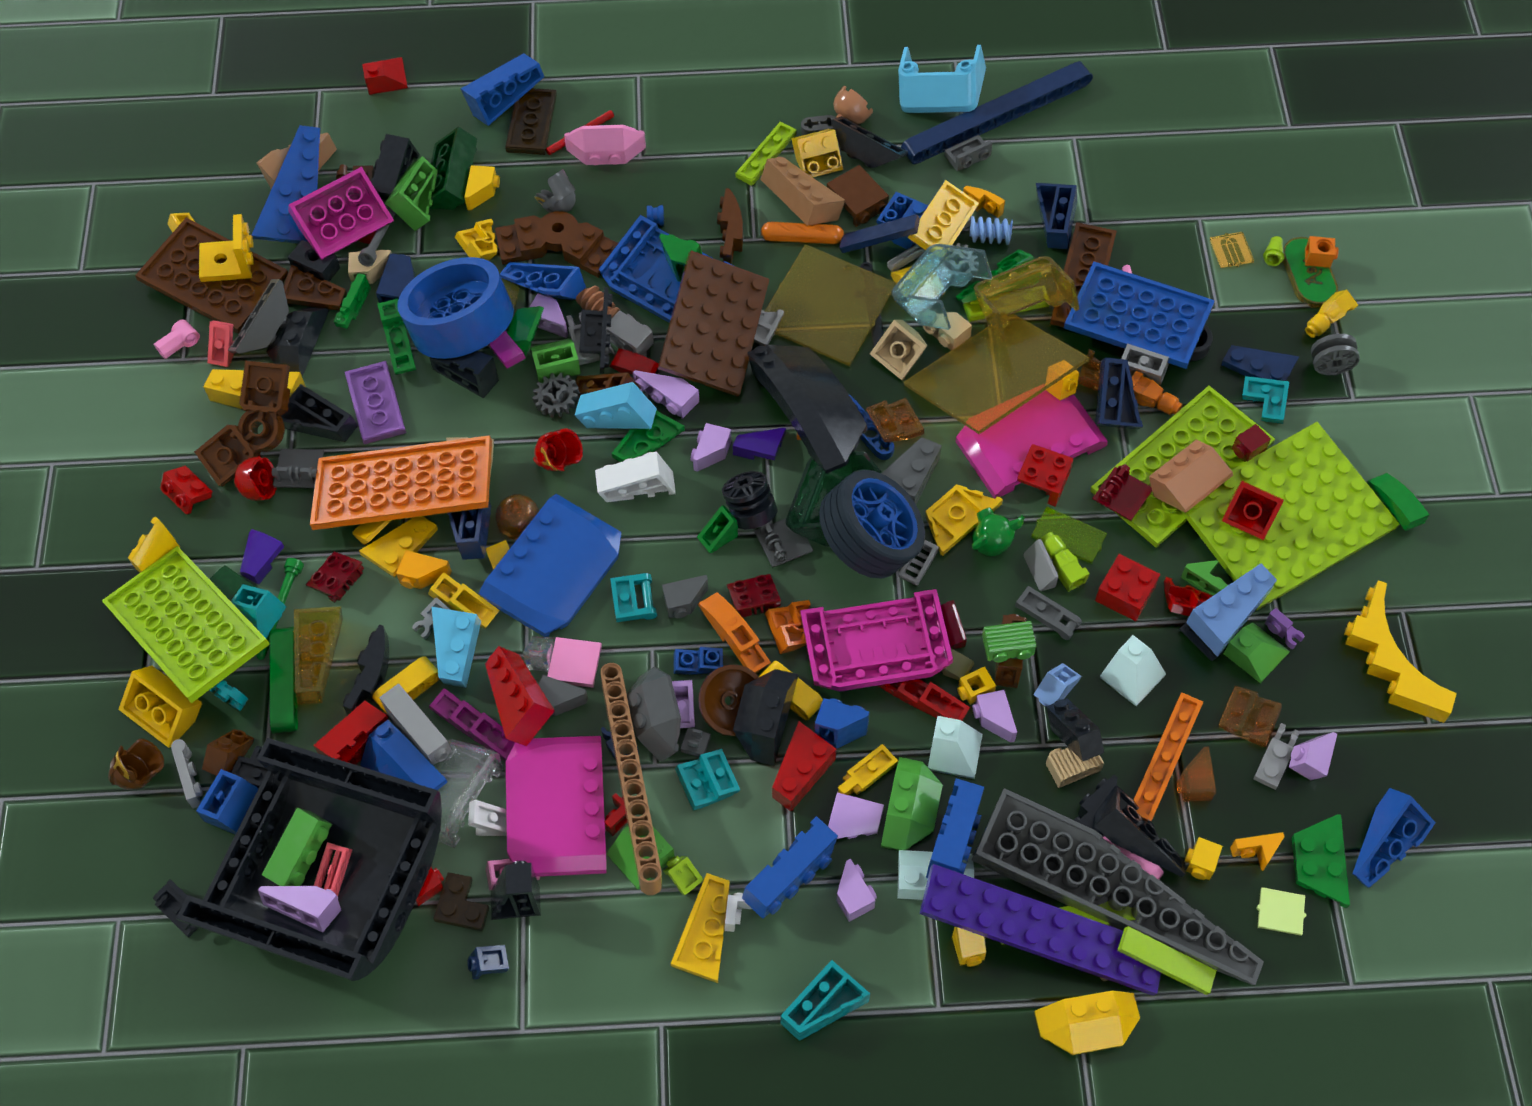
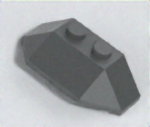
[228,279,289,354]
[627,667,681,762]

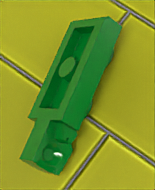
[334,273,371,329]

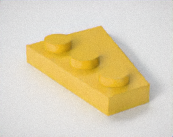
[359,516,438,578]

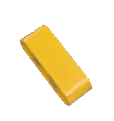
[372,656,439,715]
[759,661,823,720]

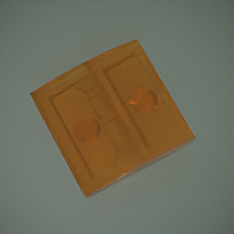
[866,398,924,442]
[1219,686,1282,747]

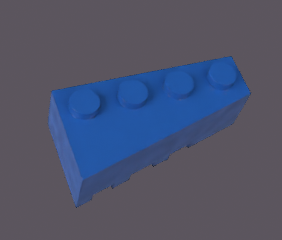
[461,53,545,126]
[926,778,984,878]
[742,816,838,919]

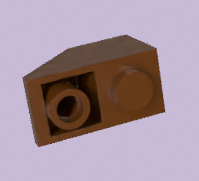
[202,729,254,776]

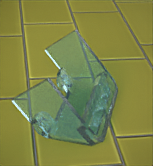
[892,244,993,330]

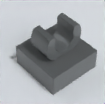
[681,728,711,757]

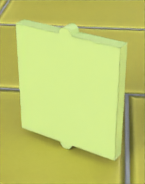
[1257,888,1306,936]

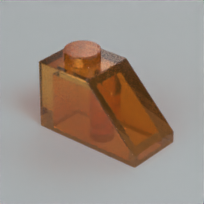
[1177,747,1216,802]

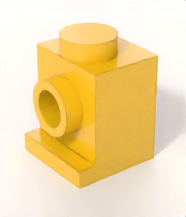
[957,667,996,705]

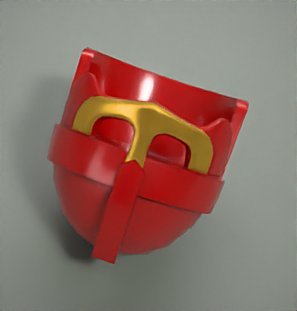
[533,428,583,471]

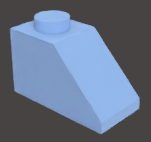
[1033,663,1082,706]

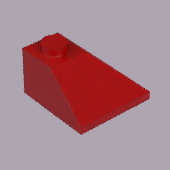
[362,57,408,95]

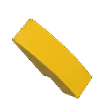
[428,572,500,629]

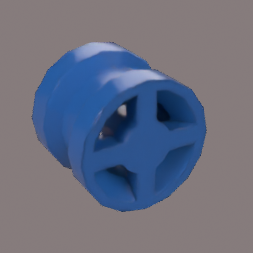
[647,205,664,226]

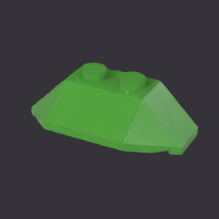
[881,757,943,851]

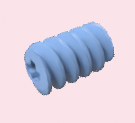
[969,216,1013,245]

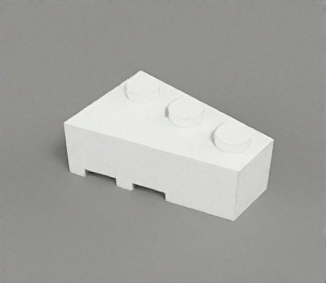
[595,452,676,502]

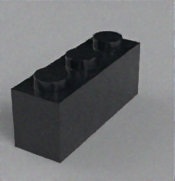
[1046,698,1105,761]

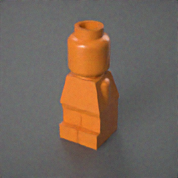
[1132,371,1183,415]

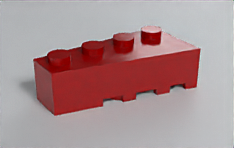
[485,646,555,746]

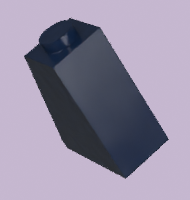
[376,253,415,303]

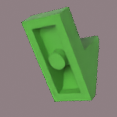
[1181,560,1228,596]

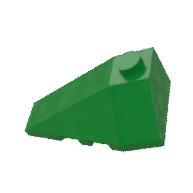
[955,249,1043,303]

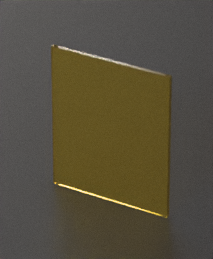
[903,312,1089,434]

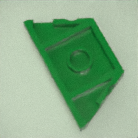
[1292,814,1350,908]

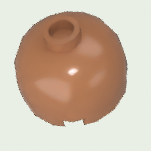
[833,86,873,125]

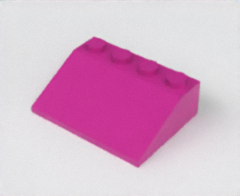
[288,167,394,260]

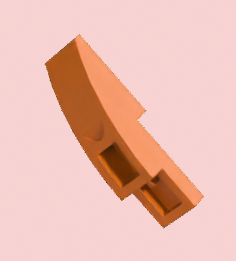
[698,592,771,673]

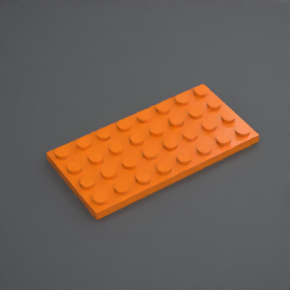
[310,435,492,530]

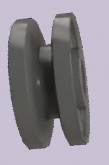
[1311,334,1360,375]

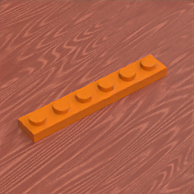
[1133,692,1203,821]

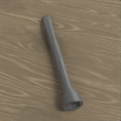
[358,208,396,267]

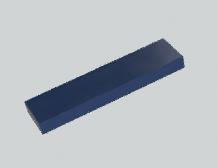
[840,214,920,253]

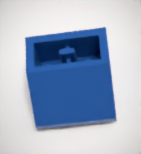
[877,192,928,249]
[815,698,869,749]
[196,769,259,835]

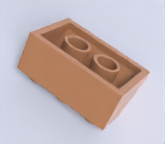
[1149,440,1233,513]

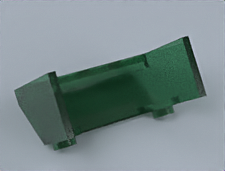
[785,451,882,547]

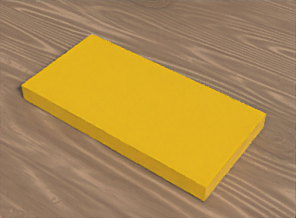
[907,180,979,261]

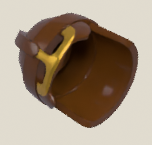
[108,738,164,790]

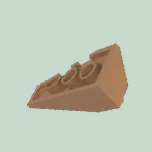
[256,132,337,189]

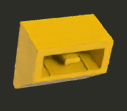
[791,129,844,177]

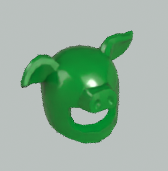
[972,507,1024,557]

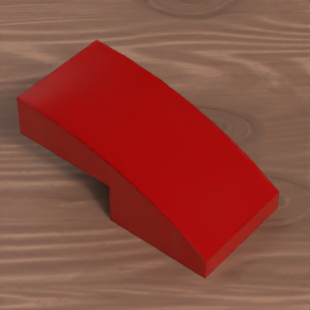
[610,348,659,375]

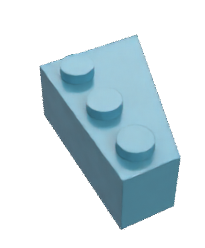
[575,382,657,429]

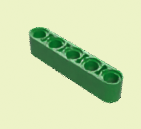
[270,626,298,734]

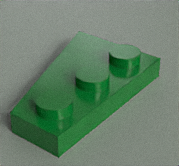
[612,411,685,462]

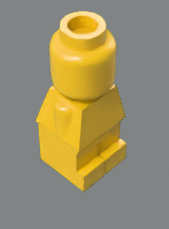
[1305,289,1358,338]

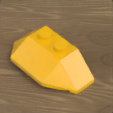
[1034,991,1140,1055]

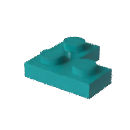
[1242,376,1289,424]

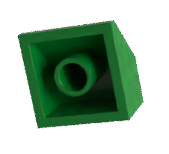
[507,306,544,362]

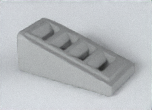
[897,540,939,586]

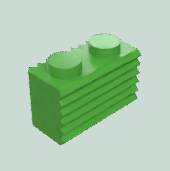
[982,621,1036,663]

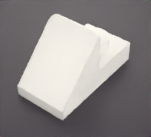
[468,800,507,836]

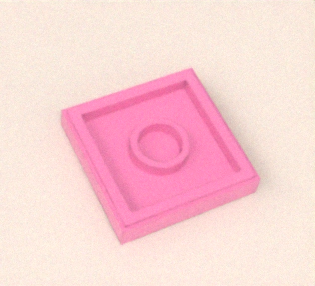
[548,637,602,688]

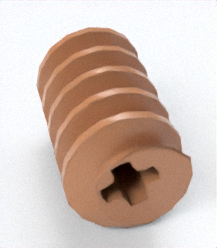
[576,286,620,319]

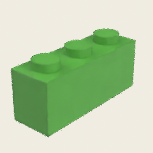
[262,808,332,886]

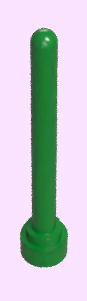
[256,558,304,660]

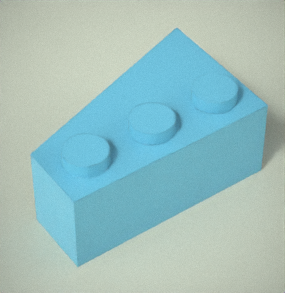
[432,607,481,688]

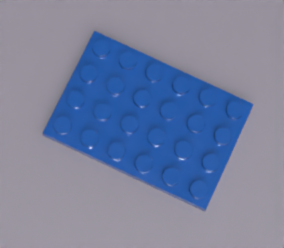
[1064,262,1215,369]

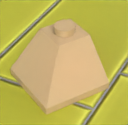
[870,320,927,380]

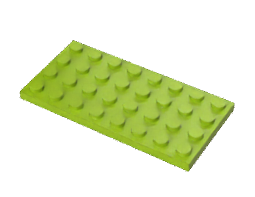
[1090,386,1275,548]
[102,546,270,703]

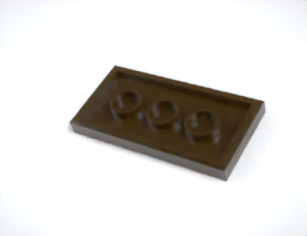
[505,88,557,155]

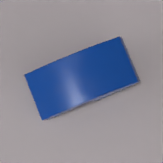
[674,647,723,674]

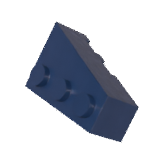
[1036,183,1077,249]
[1095,358,1143,429]
[448,501,492,560]

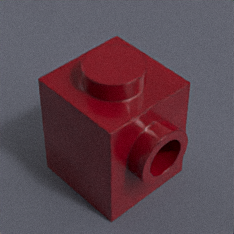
[1232,424,1271,462]

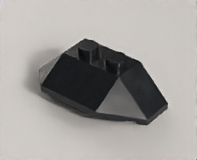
[831,116,908,168]
[266,307,329,377]
[733,669,799,766]

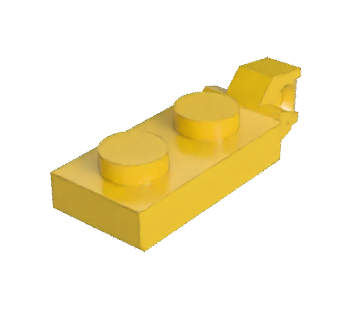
[837,744,898,795]

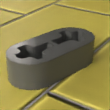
[801,115,836,135]

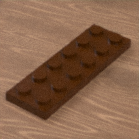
[1050,222,1117,327]

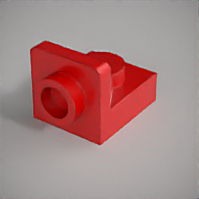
[604,793,628,836]

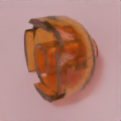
[496,494,539,540]

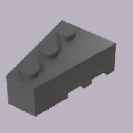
[881,437,942,504]

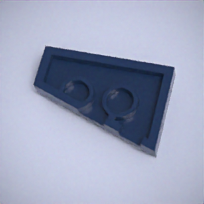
[1221,345,1299,381]

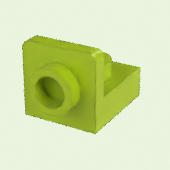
[663,855,704,895]

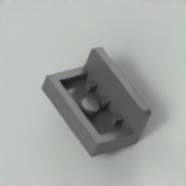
[944,135,993,172]

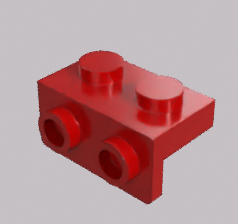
[160,465,213,514]

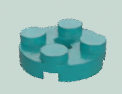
[209,680,248,711]

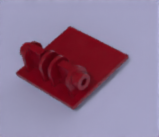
[1092,464,1152,521]
[305,551,364,603]
[727,574,781,618]

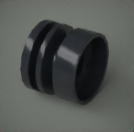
[722,471,778,530]

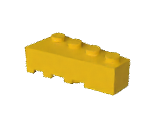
[203,369,306,409]

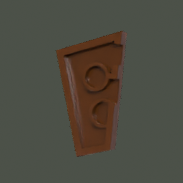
[284,265,347,311]

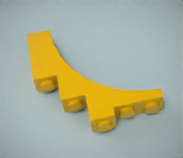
[1344,580,1457,723]

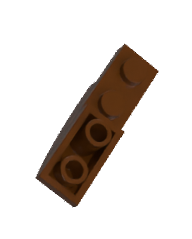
[717,188,743,264]

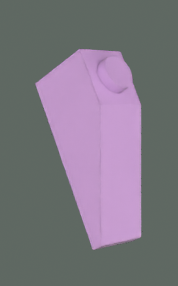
[258,886,341,932]

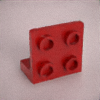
[1017,444,1074,507]

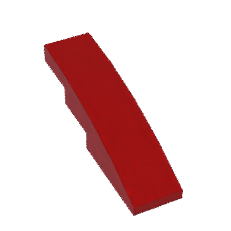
[878,679,970,721]

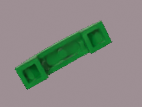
[377,299,416,375]

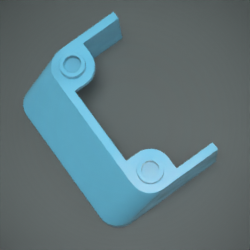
[898,45,986,113]

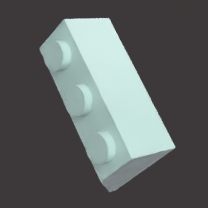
[897,850,974,900]

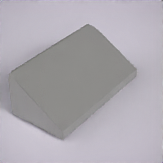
[1023,539,1058,591]

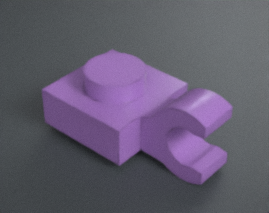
[1265,608,1305,649]

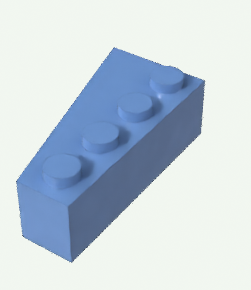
[1186,563,1277,657]

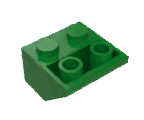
[659,234,702,282]

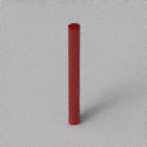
[546,110,614,155]

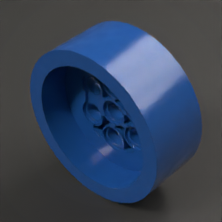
[397,257,514,359]

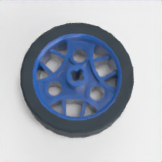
[819,470,925,579]

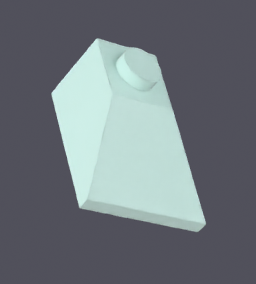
[1100,635,1166,707]
[928,716,983,779]

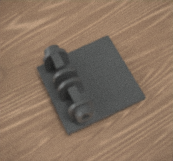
[272,449,324,488]
[754,515,813,568]

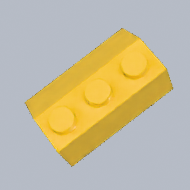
[118,665,202,748]

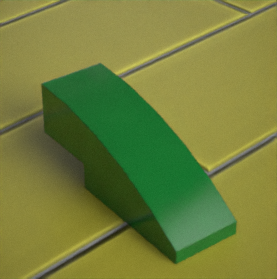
[1367,473,1430,531]

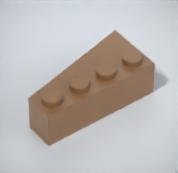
[760,157,845,226]

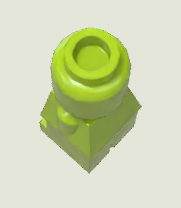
[1041,532,1090,592]

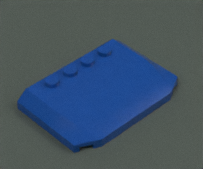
[599,215,734,323]
[478,494,621,637]

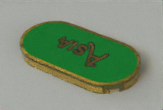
[1283,237,1338,308]

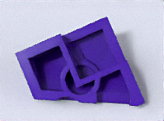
[733,428,786,461]
[240,529,284,585]

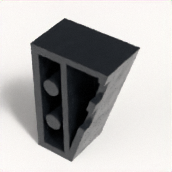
[370,134,419,200]
[491,861,541,920]

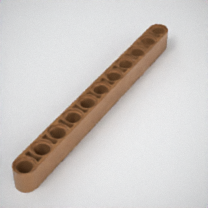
[601,663,662,895]

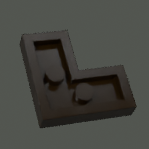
[434,872,489,932]

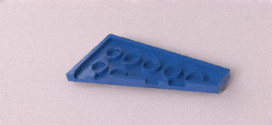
[252,125,320,244]

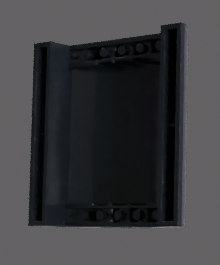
[176,738,442,981]

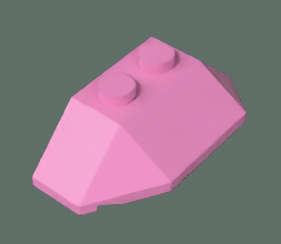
[564,125,646,165]

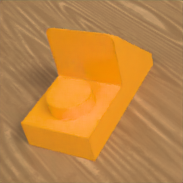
[1230,832,1284,871]

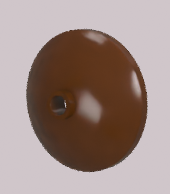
[699,665,759,736]

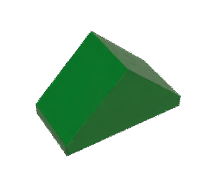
[697,505,738,553]

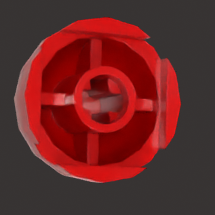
[234,456,277,501]

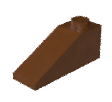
[575,372,641,398]

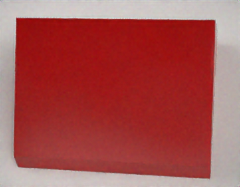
[1222,481,1284,540]

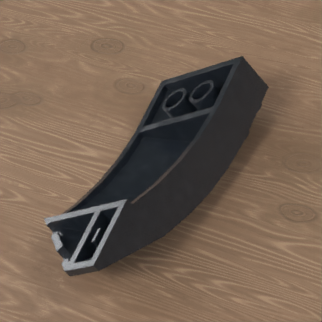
[747,345,868,474]

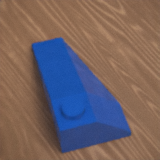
[500,262,586,300]
[360,720,448,790]
[1352,788,1436,888]

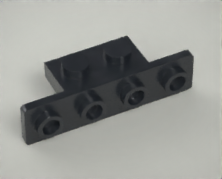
[579,287,613,374]

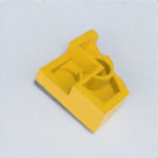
[455,219,497,261]
[128,517,180,573]

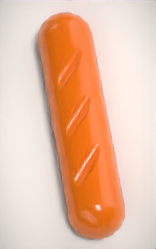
[761,222,844,244]

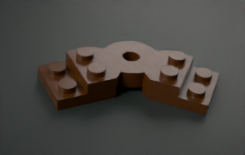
[495,211,618,278]
[194,360,291,487]

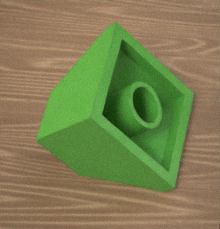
[1224,623,1290,683]

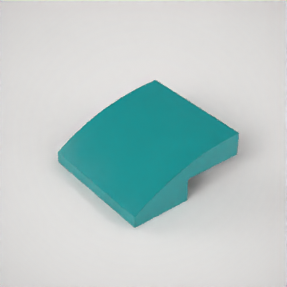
[675,749,740,811]

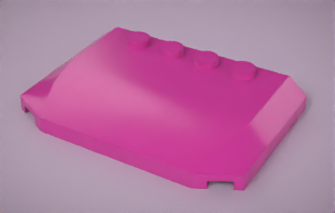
[955,386,1108,499]
[800,589,953,692]
[506,736,606,877]

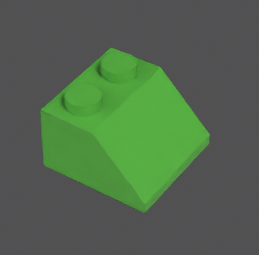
[606,815,675,890]

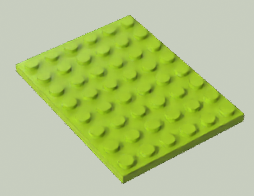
[1180,422,1400,611]

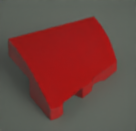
[1164,577,1213,616]

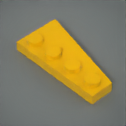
[671,873,730,983]

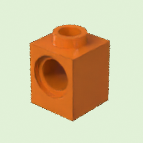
[1305,236,1339,268]

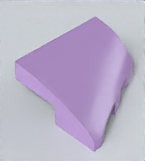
[828,793,884,839]

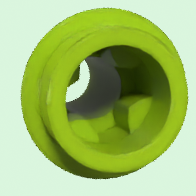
[1263,236,1284,266]

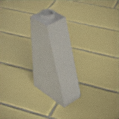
[379,683,452,766]

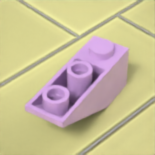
[633,370,699,419]

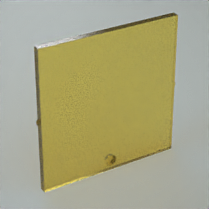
[764,244,896,366]

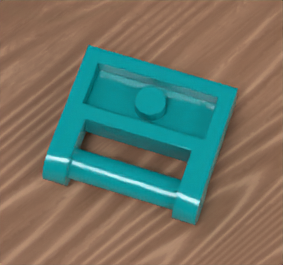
[610,573,657,622]

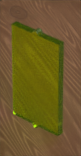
[1031,507,1107,564]

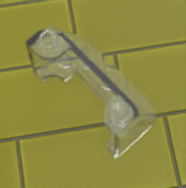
[434,738,504,848]

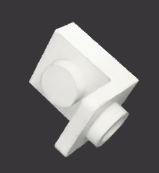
[724,893,752,932]

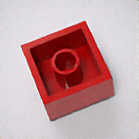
[1095,554,1160,621]

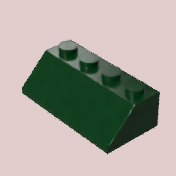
[430,126,477,210]

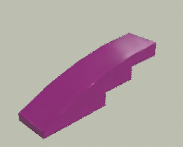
[429,688,515,760]

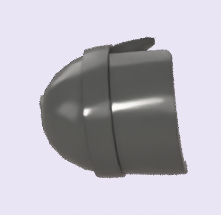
[534,169,576,213]

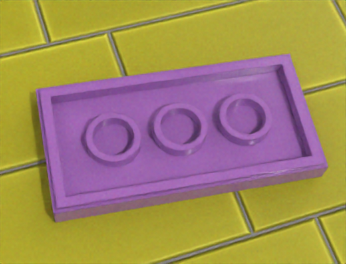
[345,361,406,445]

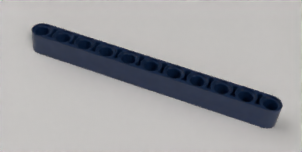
[901,61,1093,164]

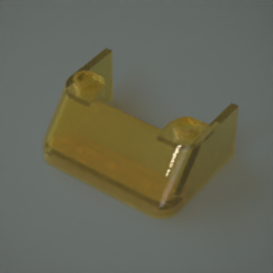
[974,256,1080,342]

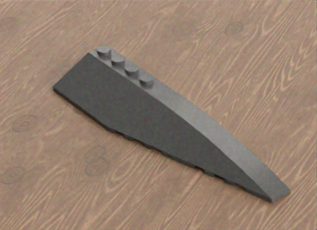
[971,788,1264,985]

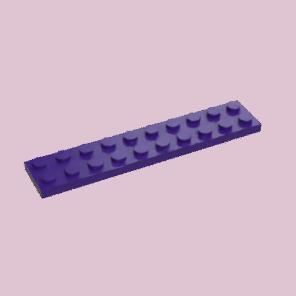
[919,864,1161,996]

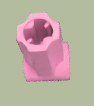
[153,319,200,359]

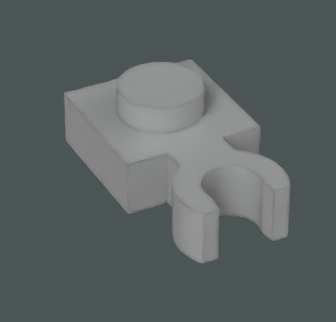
[412,597,451,639]

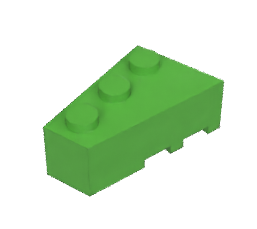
[385,156,437,231]

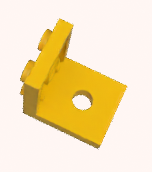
[199,214,253,282]

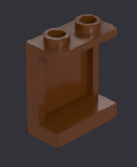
[827,165,889,227]
[994,614,1026,688]

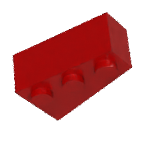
[313,701,389,765]
[772,721,836,811]

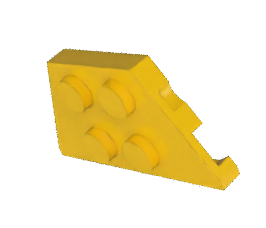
[925,484,1003,556]

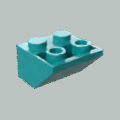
[231,584,287,638]

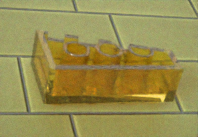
[294,606,343,705]

